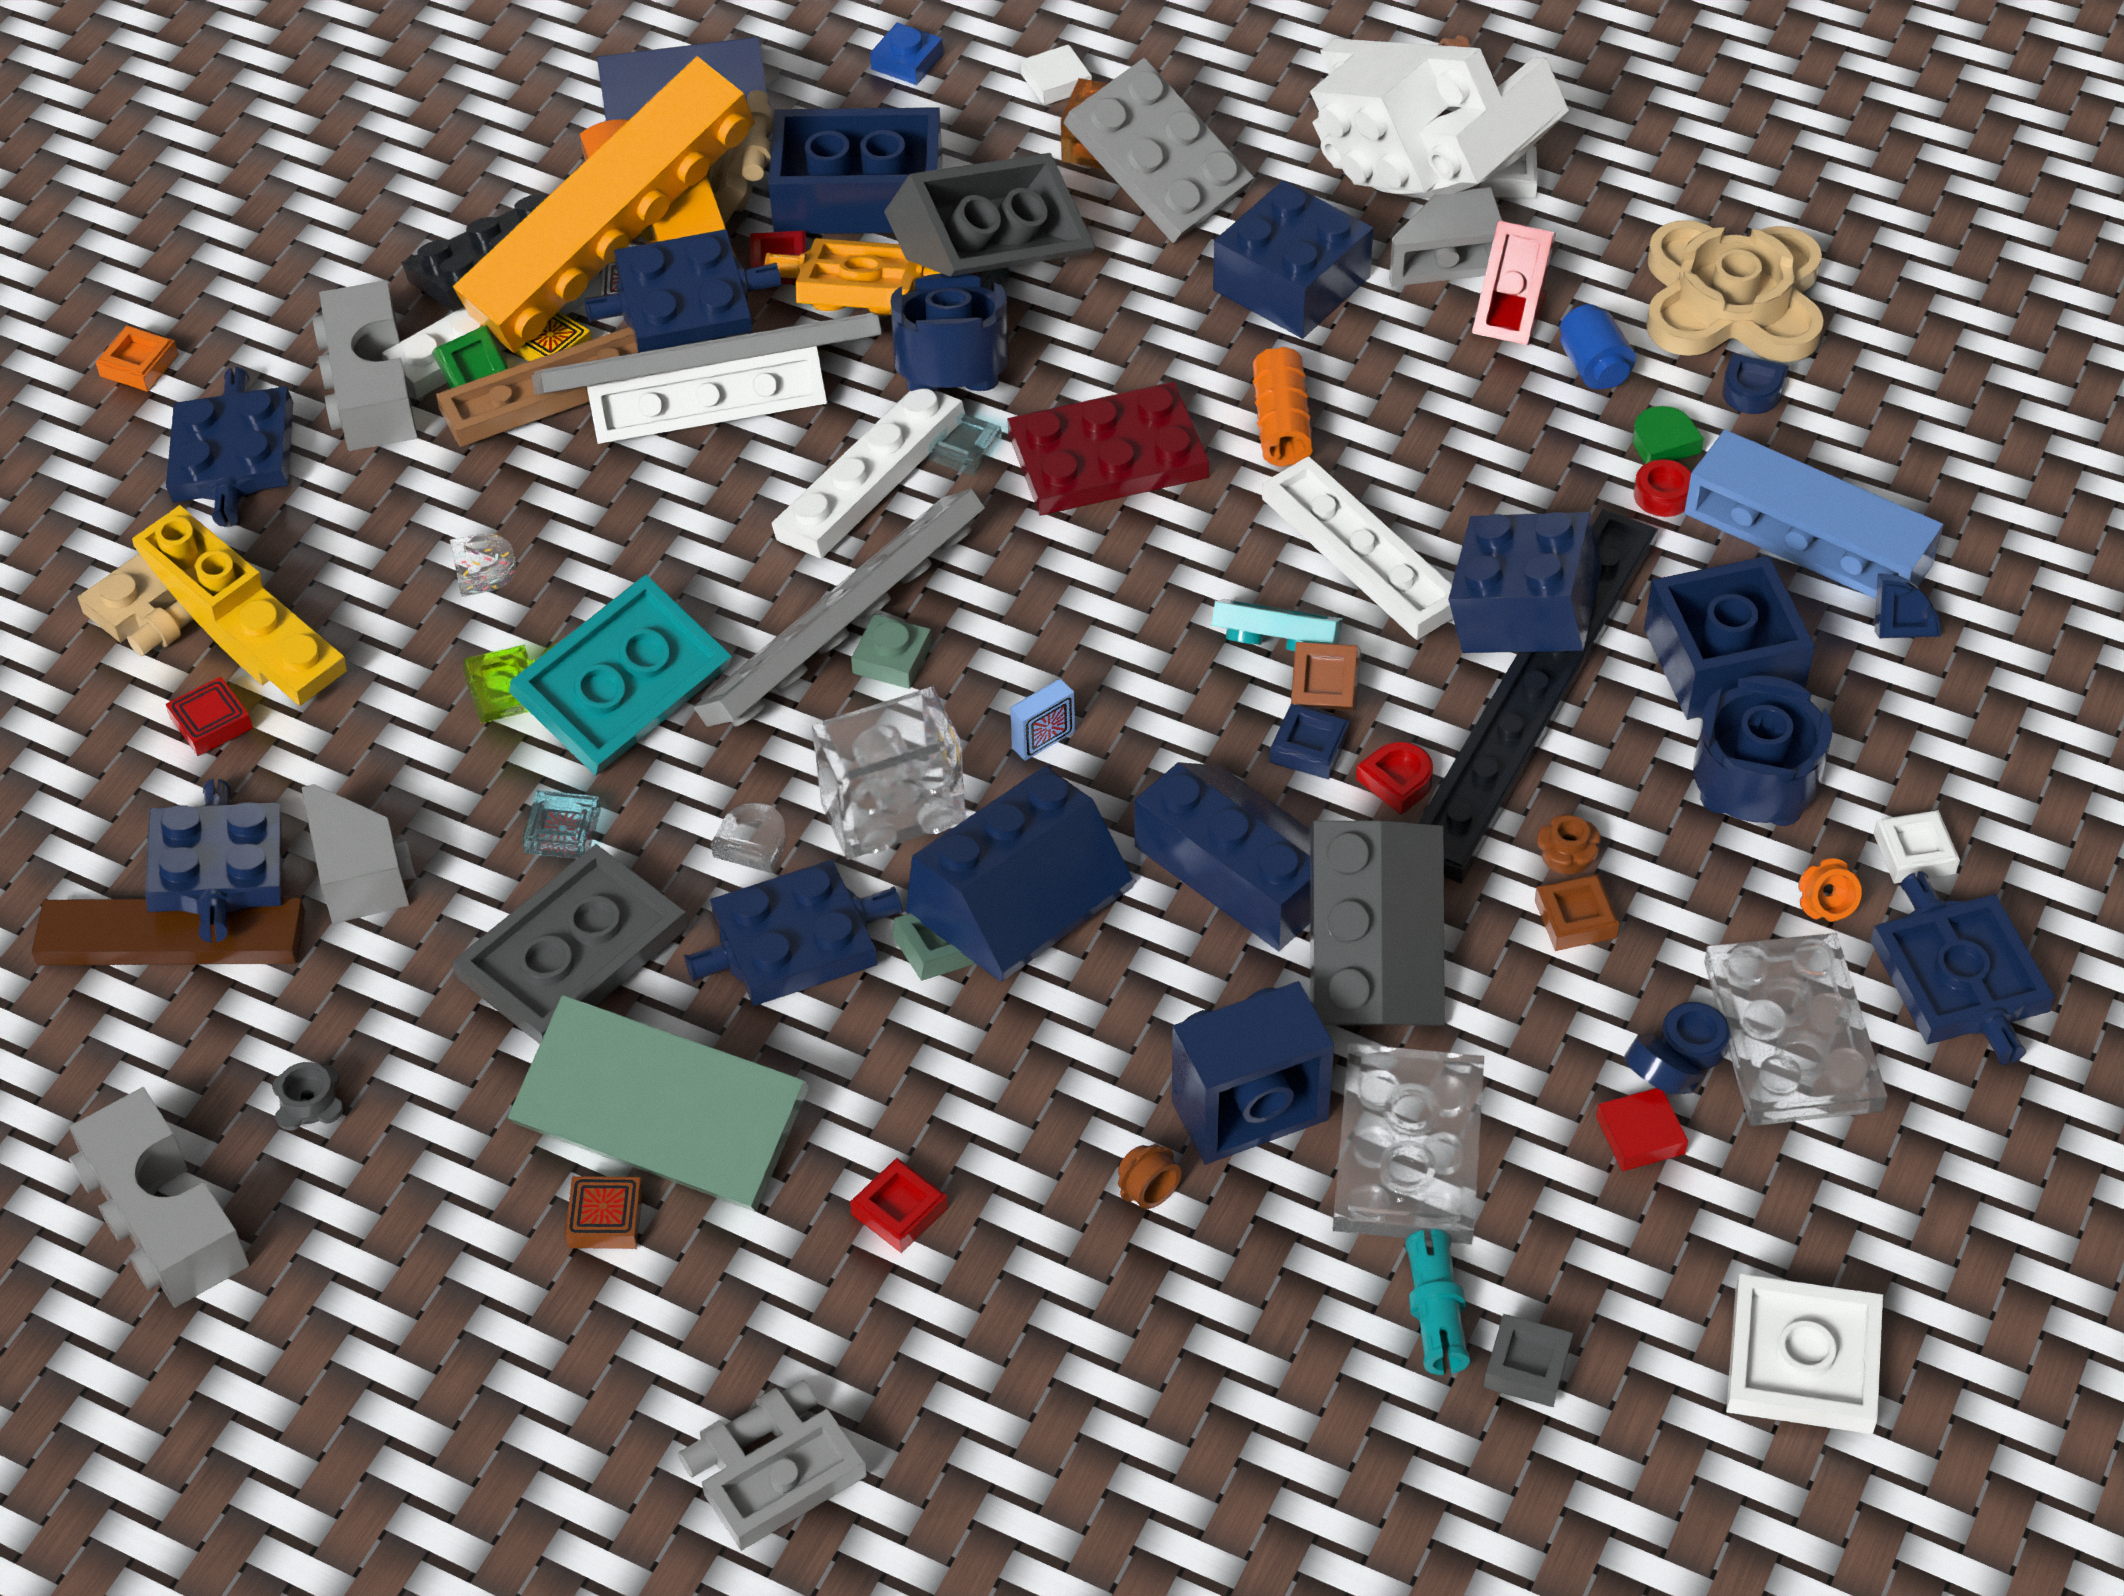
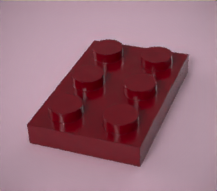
[1007,382,1209,516]

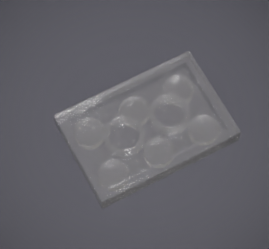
[1704,933,1888,1126]
[1333,1044,1484,1244]

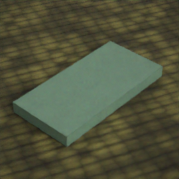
[507,995,809,1212]

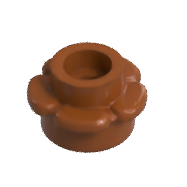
[1537,814,1601,875]
[1118,1144,1182,1209]

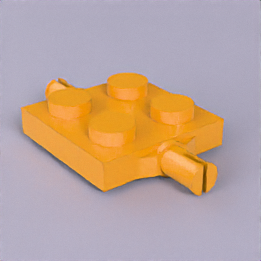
[765,238,941,315]

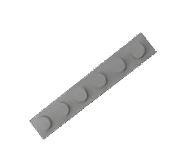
[693,488,985,727]

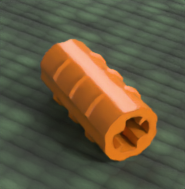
[1252,347,1313,467]

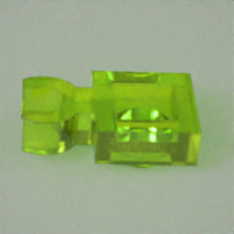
[462,644,556,723]

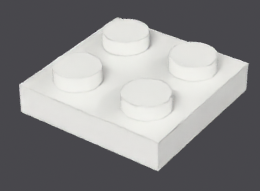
[1726,1274,1883,1434]

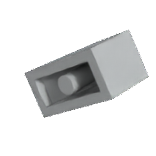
[1389,187,1502,287]
[301,784,416,924]

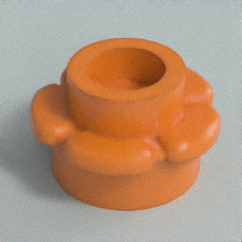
[1798,858,1862,922]

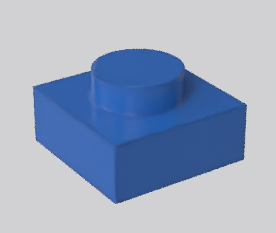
[870,22,943,85]

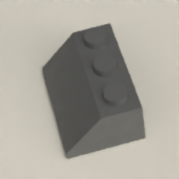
[884,153,1095,277]
[1310,821,1445,1026]

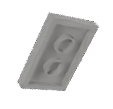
[1063,58,1254,244]

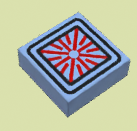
[1010,679,1075,761]

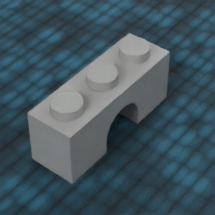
[312,280,417,451]
[68,1086,249,1308]

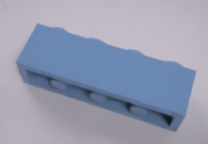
[1684,429,1944,599]

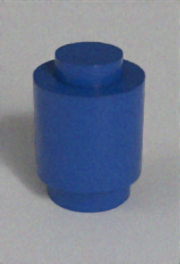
[1560,304,1636,389]

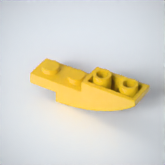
[132,505,347,706]

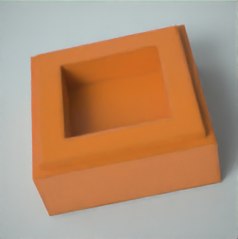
[95,325,179,392]

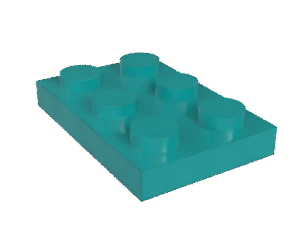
[509,574,732,776]

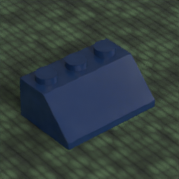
[597,37,767,121]
[1134,762,1310,952]
[906,766,1133,982]

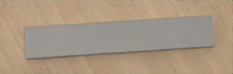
[531,312,882,395]

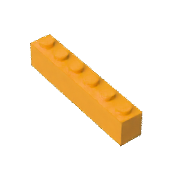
[453,56,755,353]

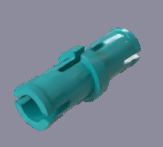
[1405,1229,1470,1375]

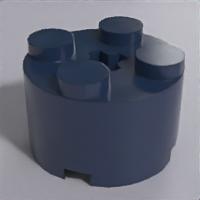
[890,273,1009,392]
[1693,675,1833,826]

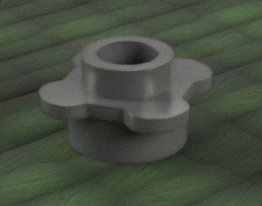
[272,1062,343,1130]

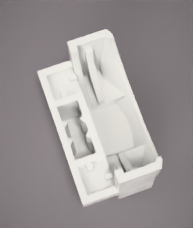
[1310,39,1569,198]

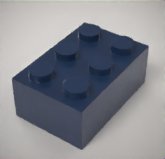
[768,107,943,234]

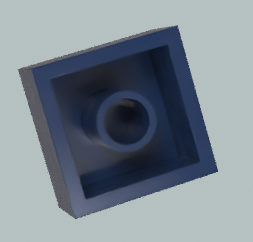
[1213,180,1374,339]
[1448,512,1602,653]
[1644,556,1815,720]
[1172,981,1334,1165]

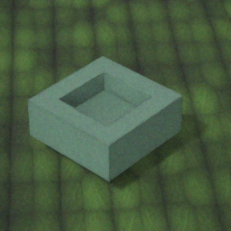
[851,614,932,689]
[892,913,976,981]

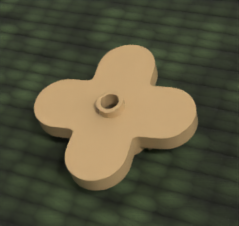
[1647,220,1824,362]

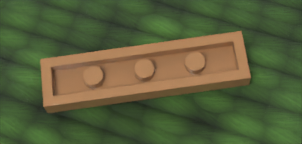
[436,327,664,447]

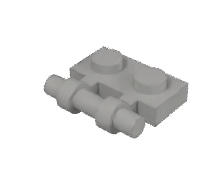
[678,1380,867,1551]

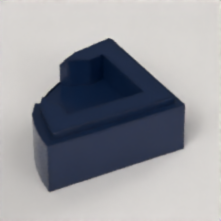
[1874,573,1941,639]

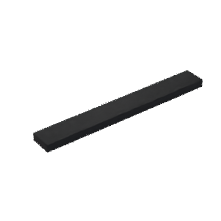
[1418,509,1658,884]

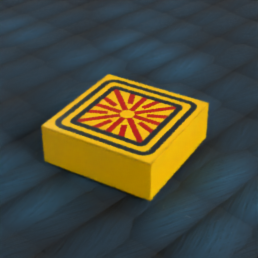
[515,311,592,361]

